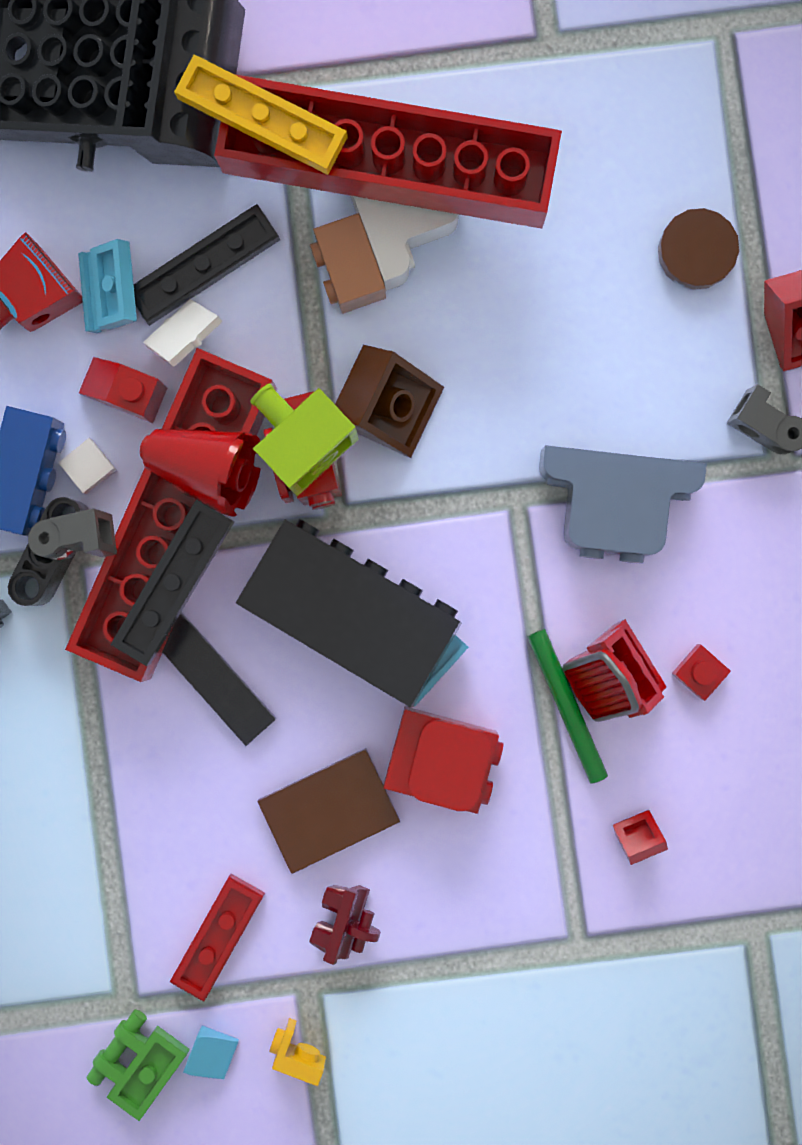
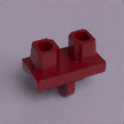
[309,885,381,965]

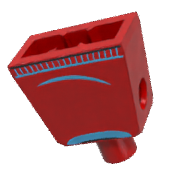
[0,232,83,332]

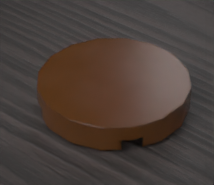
[658,208,739,290]

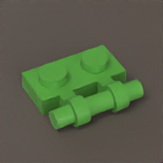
[86,1009,190,1121]

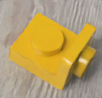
[269,1018,326,1086]

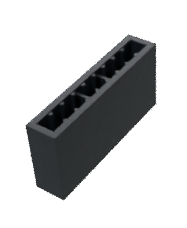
[236,519,462,707]

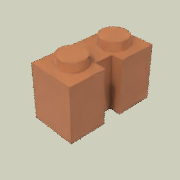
[310,213,386,314]

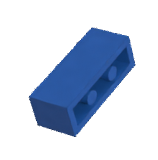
[0,405,66,536]

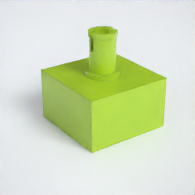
[250,383,359,496]

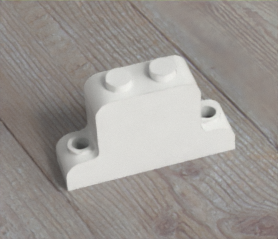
[350,196,459,291]

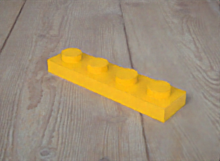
[174,54,347,175]

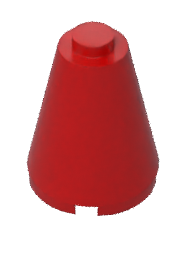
[139,429,261,517]

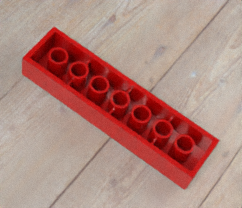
[214,74,562,229]
[65,348,277,682]

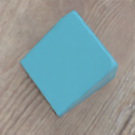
[183,1025,239,1079]

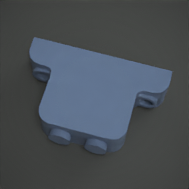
[539,445,707,564]

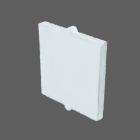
[143,299,223,367]

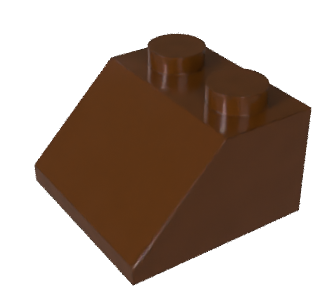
[335,344,444,458]

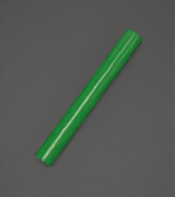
[527,629,608,784]

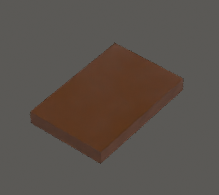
[257,748,400,874]

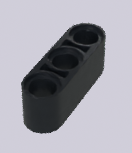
[7,497,88,606]

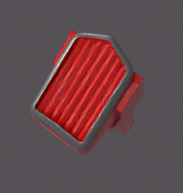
[562,619,667,722]

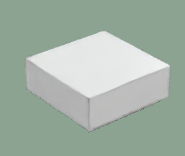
[58,438,117,494]

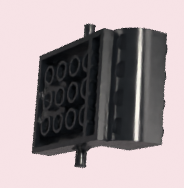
[0,0,246,172]

